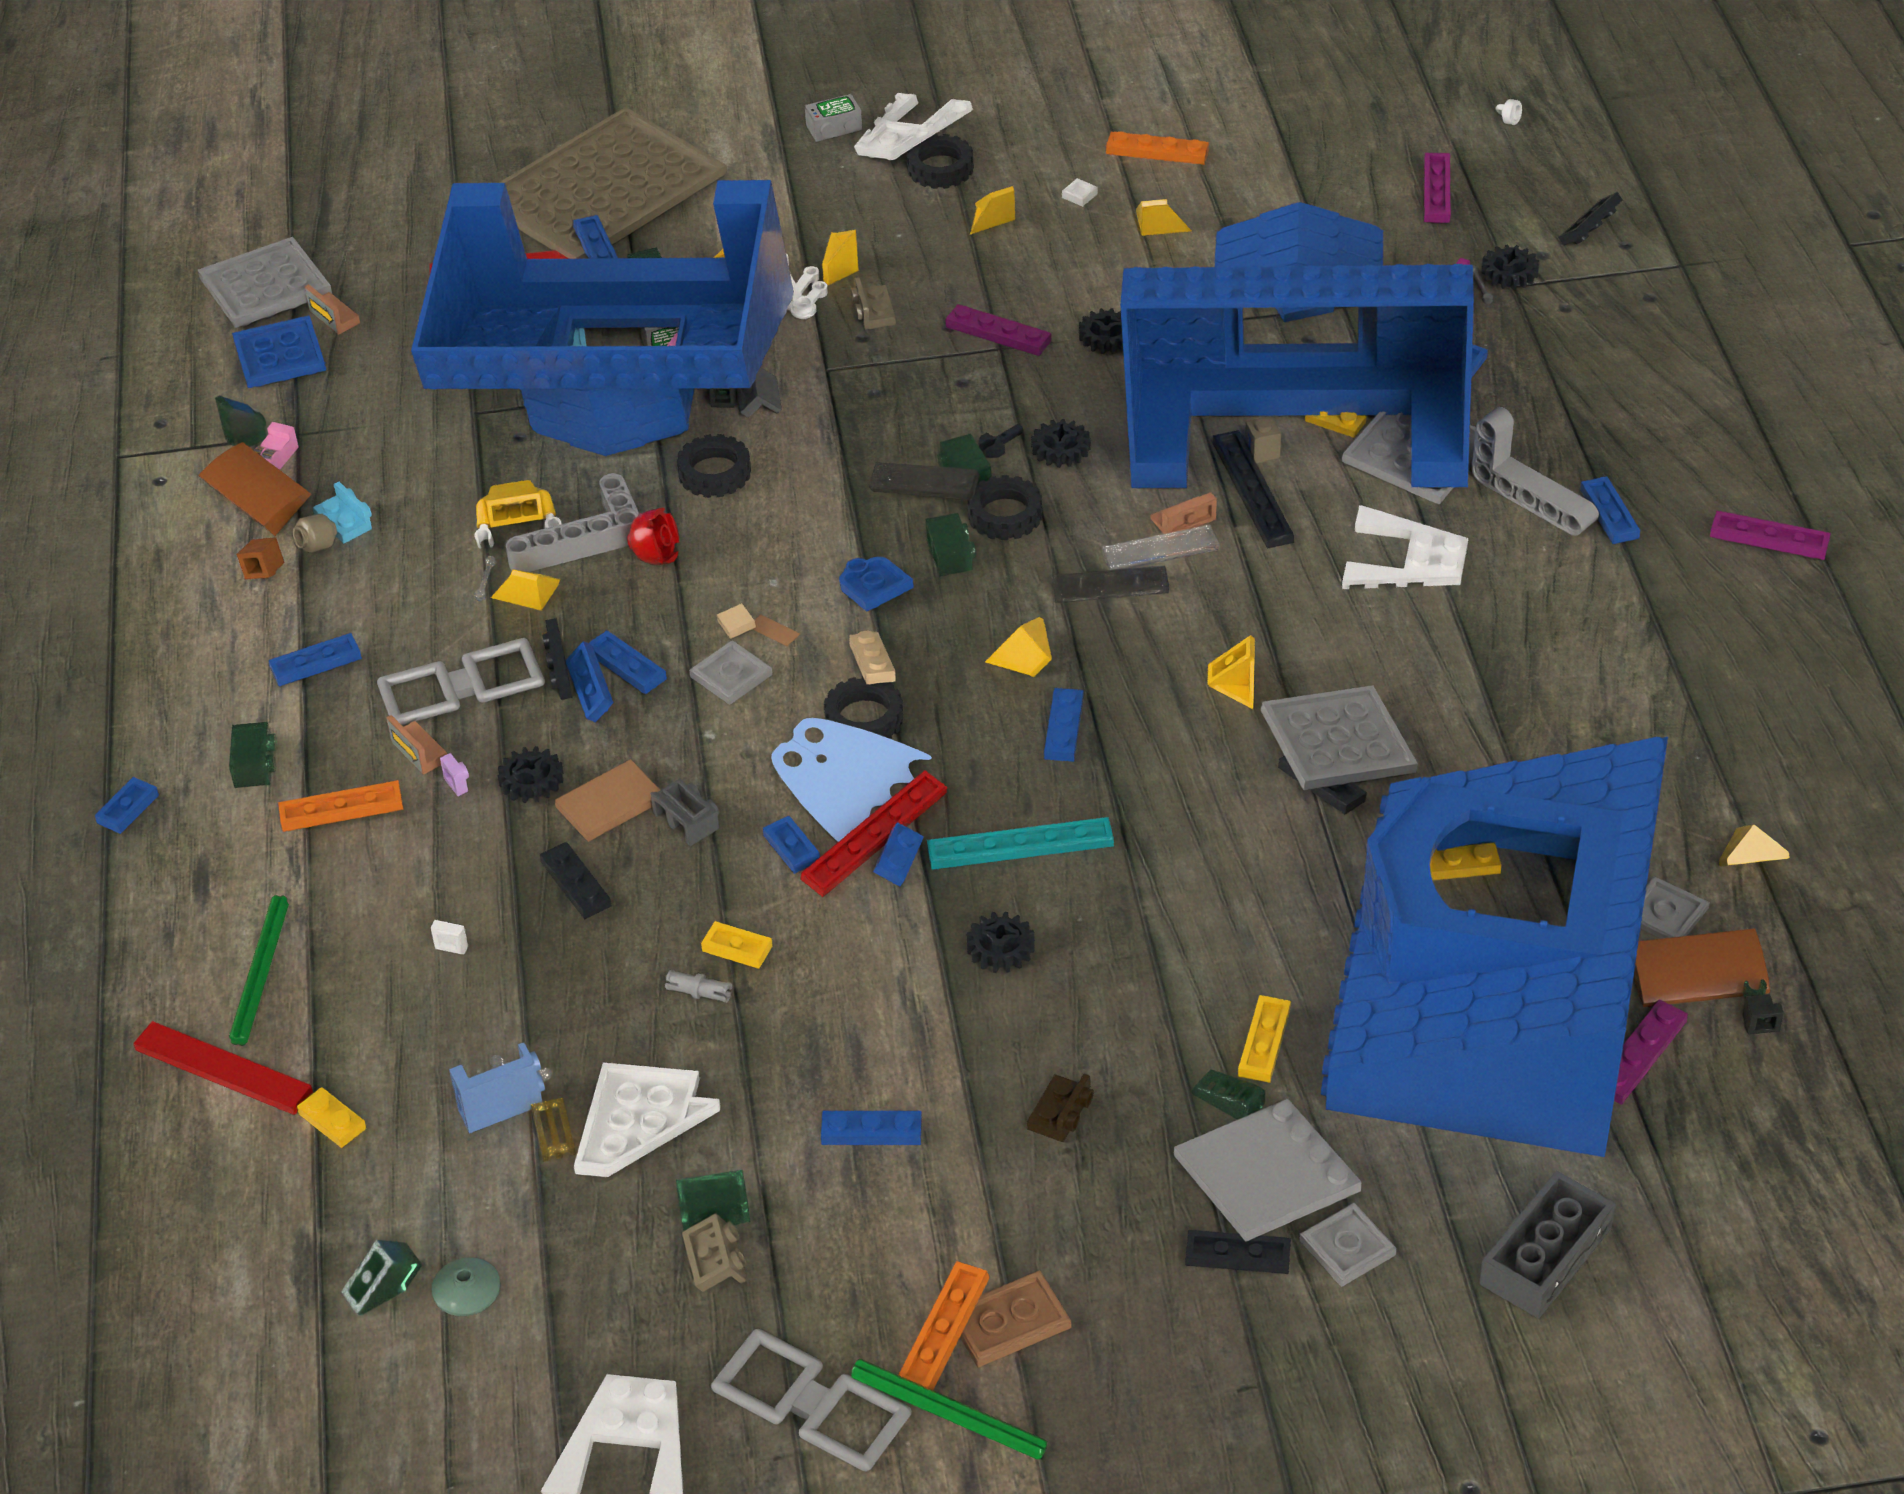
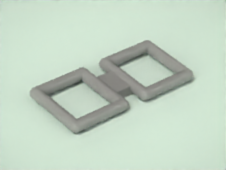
[377,638,545,725]
[711,1329,911,1472]

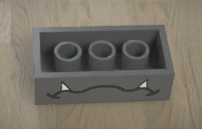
[1479,1170,1616,1319]

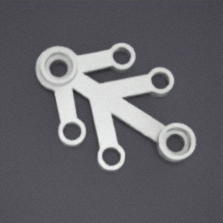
[786,253,828,319]

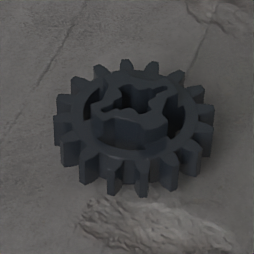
[1481,245,1539,290]
[1079,308,1123,354]
[1031,419,1091,468]
[497,746,564,803]
[966,912,1035,973]

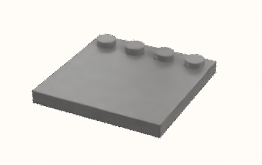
[198,237,332,328]
[1342,412,1476,504]
[1261,685,1418,790]
[1174,1099,1361,1241]

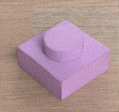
[440,753,469,796]

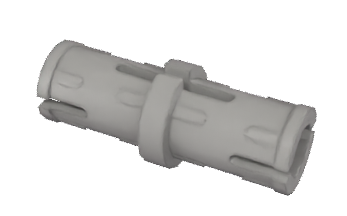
[665,970,732,1003]

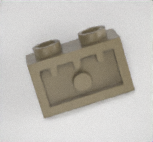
[851,277,896,330]
[682,1213,747,1292]

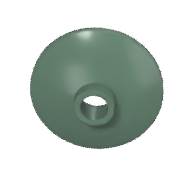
[432,1257,501,1316]

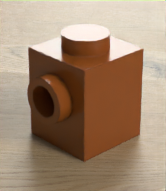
[236,537,285,580]

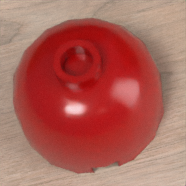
[627,507,679,565]

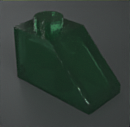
[215,396,267,447]
[341,1239,422,1315]

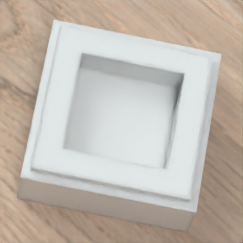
[1062,178,1098,207]
[431,920,468,954]

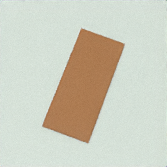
[753,615,800,646]

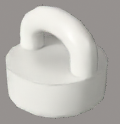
[1496,99,1522,125]

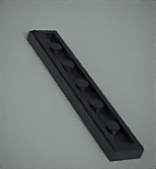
[1213,430,1294,549]

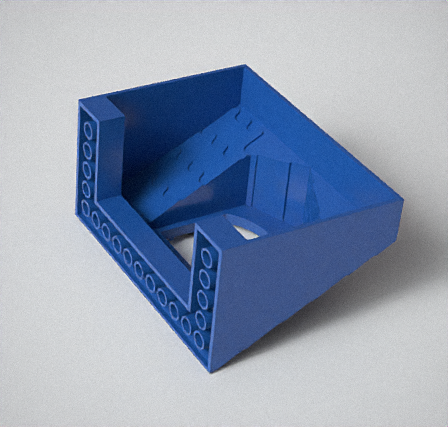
[411,180,794,456]
[1120,202,1474,488]
[1321,737,1668,1157]

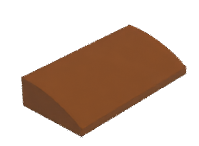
[198,442,311,536]
[1633,928,1770,1007]

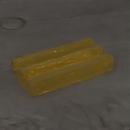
[531,1097,576,1162]

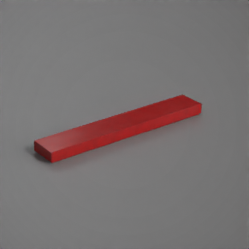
[800,770,947,897]
[133,1021,313,1115]

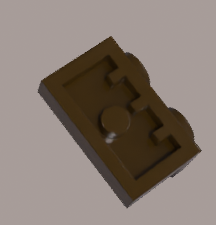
[1027,1074,1094,1142]

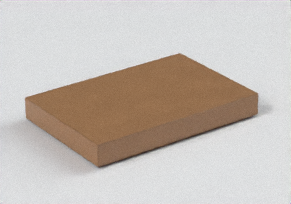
[555,759,660,842]
[960,1270,1071,1368]

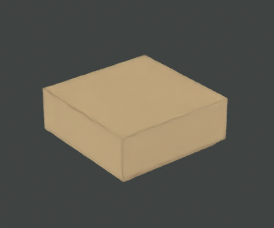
[717,603,756,639]

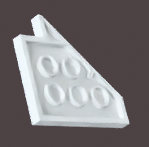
[574,1062,721,1177]

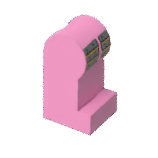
[254,422,299,470]

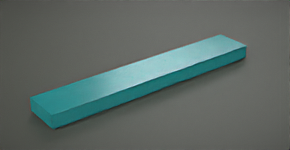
[927,817,1114,870]

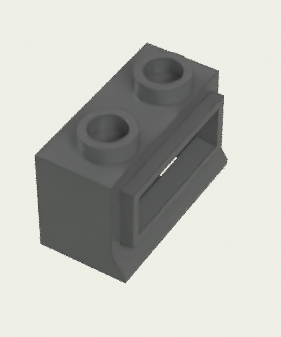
[650,778,719,846]

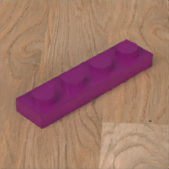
[1424,152,1451,223]
[945,304,1051,356]
[1710,511,1831,560]
[1614,999,1688,1105]

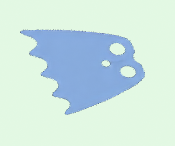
[771,718,932,842]

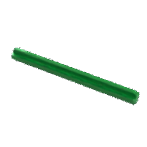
[229,895,289,1046]
[851,1359,1047,1460]

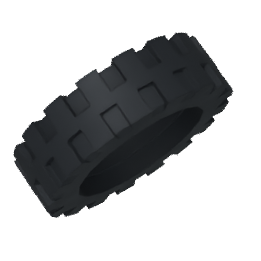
[907,134,974,189]
[677,434,751,498]
[968,475,1042,540]
[824,676,904,739]

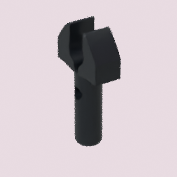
[978,424,1024,458]

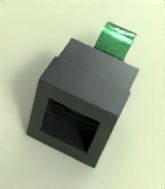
[709,388,736,408]
[1742,979,1784,1034]

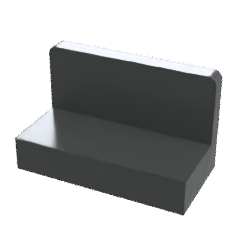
[737,367,782,418]

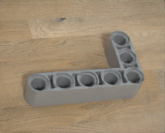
[1472,407,1599,536]
[506,473,639,572]

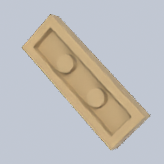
[849,631,895,684]

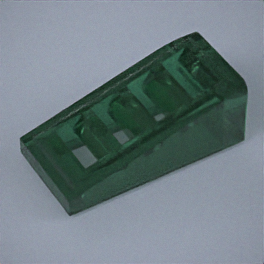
[1192,1069,1266,1120]

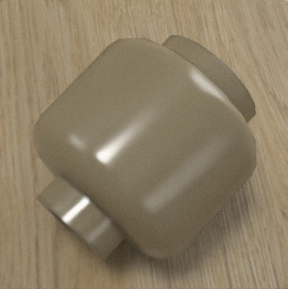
[293,514,337,553]

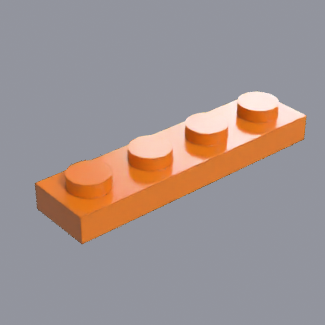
[1106,131,1209,165]
[278,780,404,832]
[898,1261,990,1390]

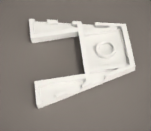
[854,93,973,160]
[1342,505,1468,589]
[541,1374,683,1494]

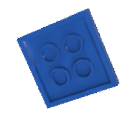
[232,315,326,388]

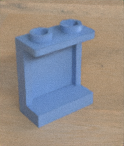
[449,1042,545,1134]

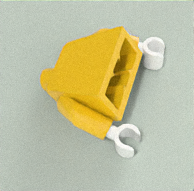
[475,480,562,549]

